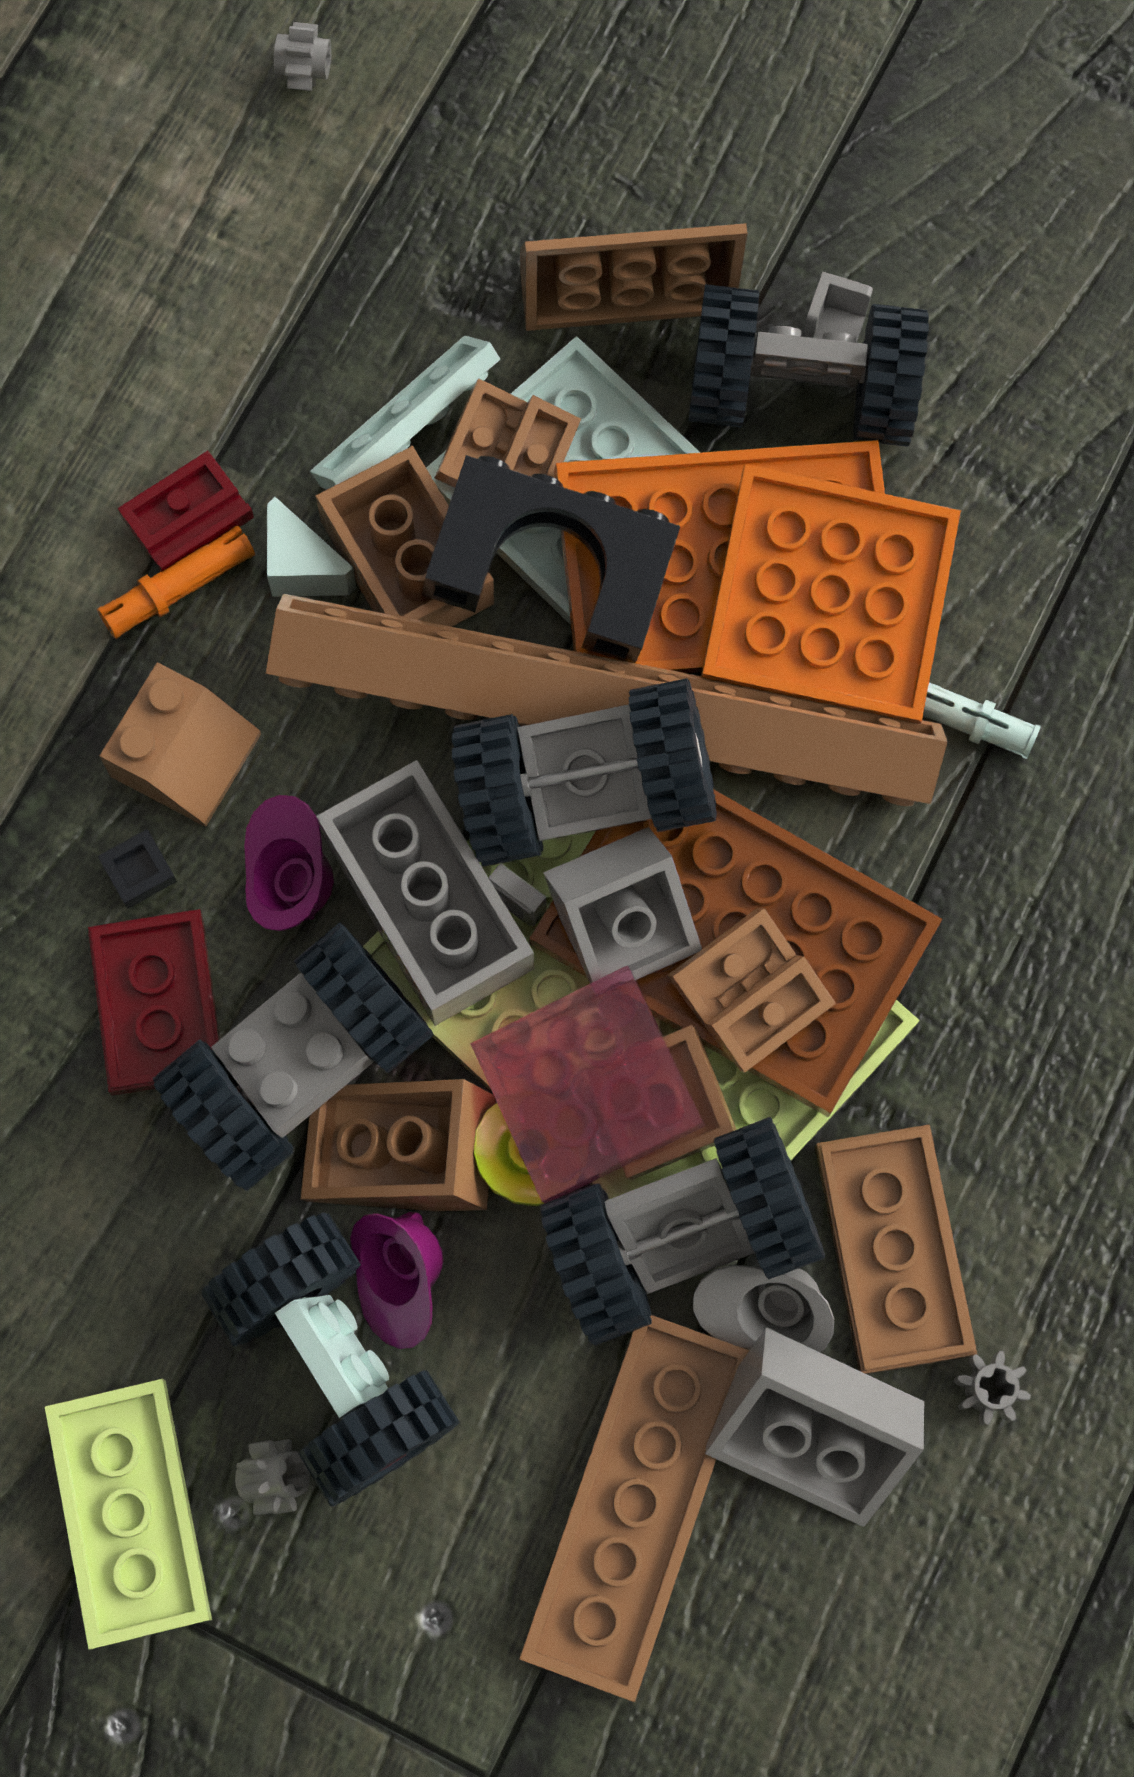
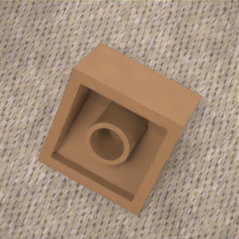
[100,662,261,827]

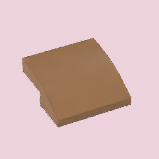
[434,378,581,487]
[667,908,836,1073]

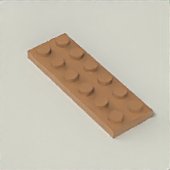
[519,1315,750,1702]

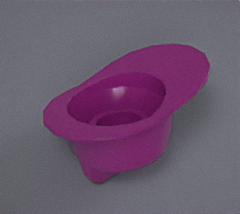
[244,795,334,931]
[350,1212,443,1349]

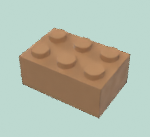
[316,446,494,627]

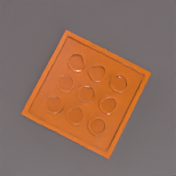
[701,463,961,724]

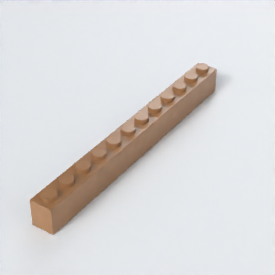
[266,594,948,806]

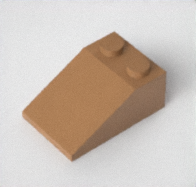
[301,1079,496,1211]

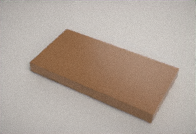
[815,1125,977,1374]

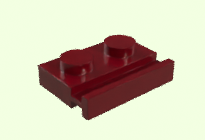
[117,450,254,572]

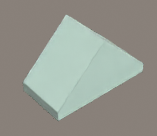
[267,497,357,597]

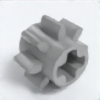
[274,22,331,91]
[953,1351,1031,1426]
[235,1439,310,1515]

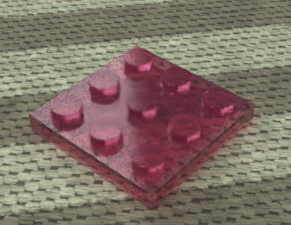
[470,965,706,1203]

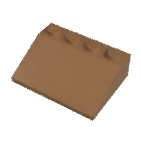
[520,224,747,331]

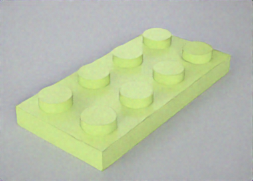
[45,1379,212,1649]

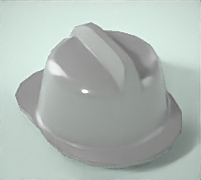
[693,1265,834,1352]

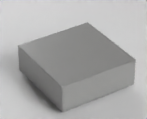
[489,863,546,926]

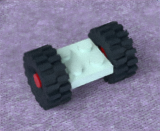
[201,1212,460,1507]

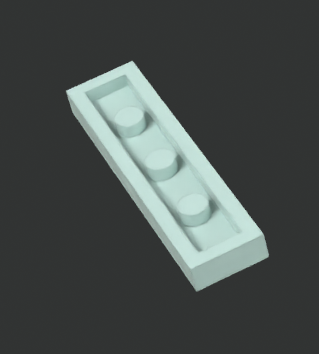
[310,335,500,490]

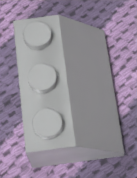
[705,1327,924,1527]

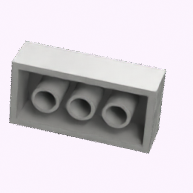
[316,760,534,1026]

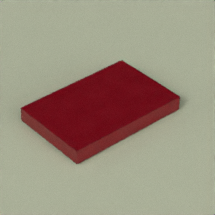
[88,909,220,1096]

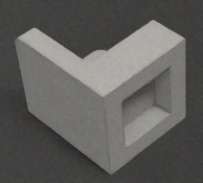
[803,271,873,343]

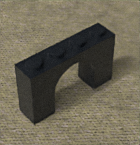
[422,455,680,663]

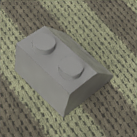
[543,827,702,997]

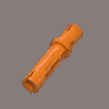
[97,526,255,639]

